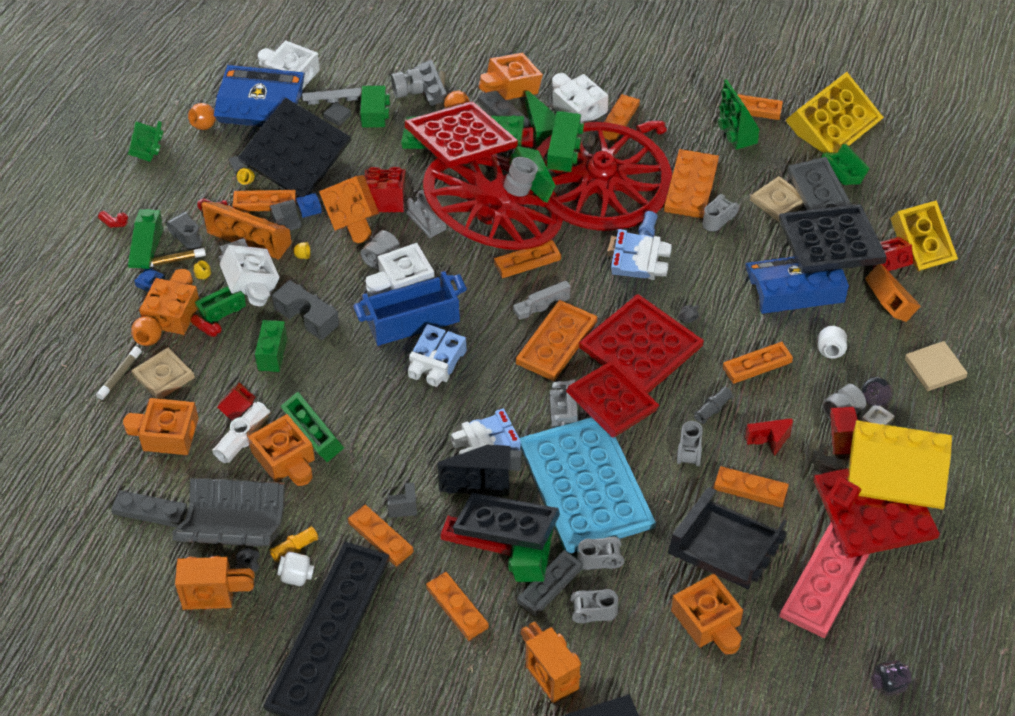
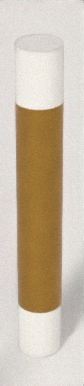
[150,248,206,267]

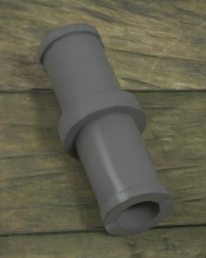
[694,387,733,424]

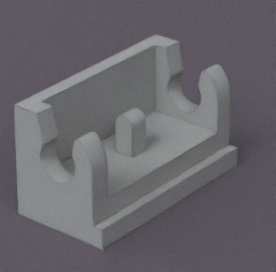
[406,190,446,238]
[550,380,578,429]

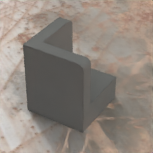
[270,200,302,231]
[387,483,417,518]

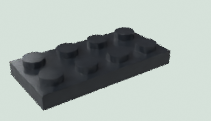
[453,493,560,550]

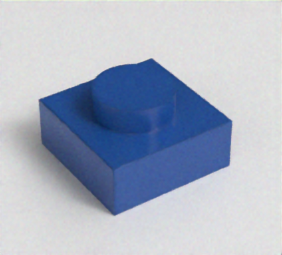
[296,193,322,218]
[134,268,165,292]

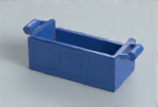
[353,271,467,346]

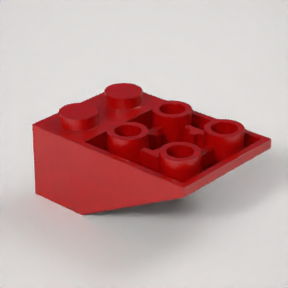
[364,167,406,212]

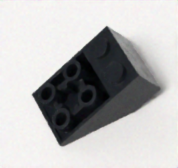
[437,444,511,496]

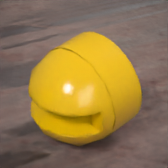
[237,168,255,185]
[293,242,310,259]
[193,260,211,279]

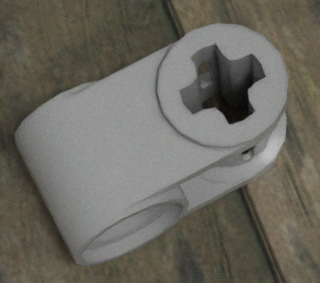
[702,194,739,232]
[677,421,703,467]
[577,537,624,570]
[570,589,618,623]

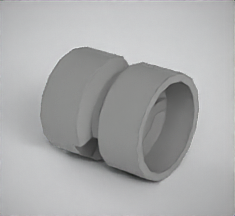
[390,68,423,99]
[504,157,538,197]
[361,230,400,270]
[822,384,866,421]

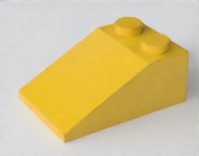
[890,200,958,271]

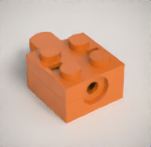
[478,53,543,100]
[319,175,379,243]
[139,269,199,335]
[123,398,199,455]
[248,414,315,486]
[175,556,255,610]
[671,574,743,654]
[520,622,581,704]

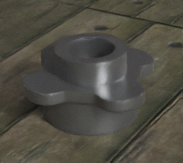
[677,305,700,324]
[235,549,260,572]

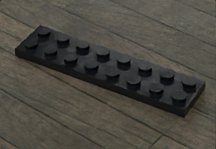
[264,541,390,716]

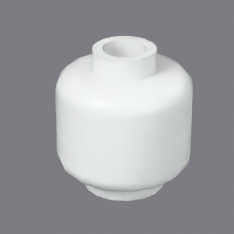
[818,326,847,359]
[277,552,314,586]

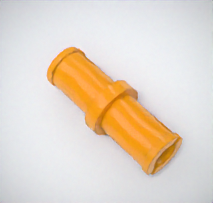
[269,526,318,563]

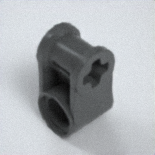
[166,212,203,250]

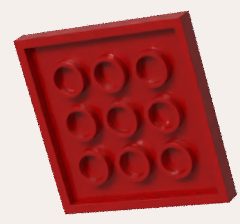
[405,101,518,168]
[579,294,704,394]
[814,468,940,559]

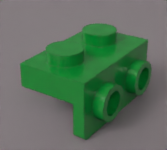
[127,121,164,162]
[821,144,870,185]
[195,286,246,323]

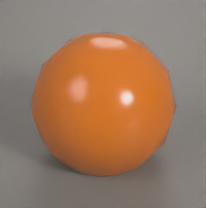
[444,90,470,109]
[188,103,216,130]
[131,316,162,347]

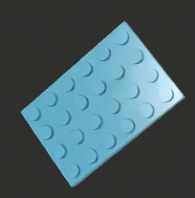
[519,417,656,554]

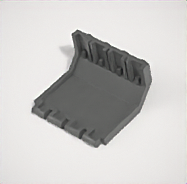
[173,478,285,546]

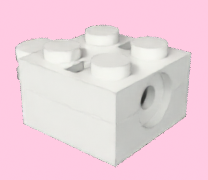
[258,40,320,88]
[552,73,609,123]
[366,243,434,296]
[220,245,280,306]

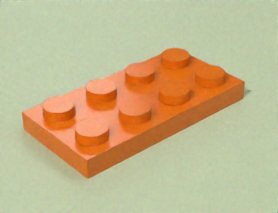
[664,149,719,218]
[516,300,598,381]

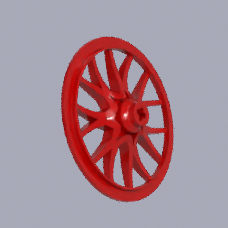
[536,122,672,231]
[423,154,563,250]

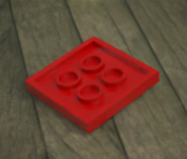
[566,360,659,438]

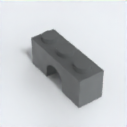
[272,280,339,341]

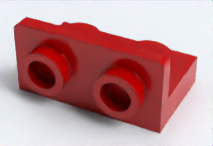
[873,237,913,271]

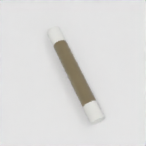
[96,347,142,400]

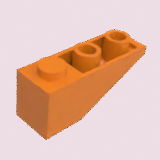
[865,264,921,322]

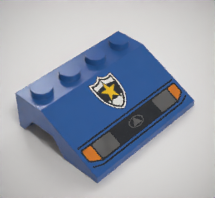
[214,65,305,127]
[745,257,849,314]

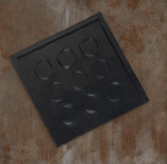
[238,97,352,197]
[779,204,887,273]

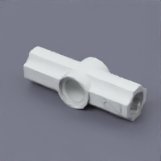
[212,402,271,463]

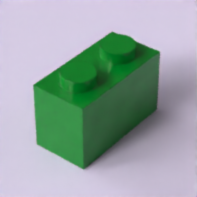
[360,86,390,127]
[255,320,287,372]

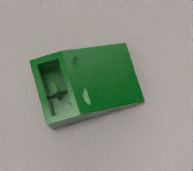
[718,79,760,150]

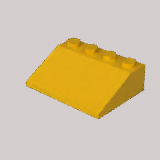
[785,72,884,153]
[848,420,952,509]

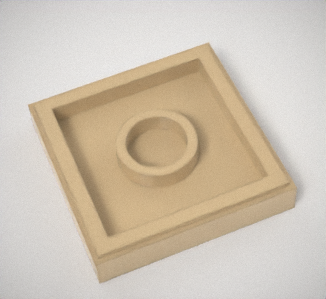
[750,176,804,222]
[905,341,968,392]
[131,347,195,399]

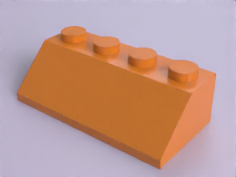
[201,202,292,260]

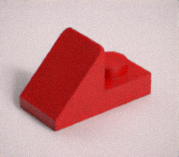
[830,407,858,455]
[745,418,793,456]

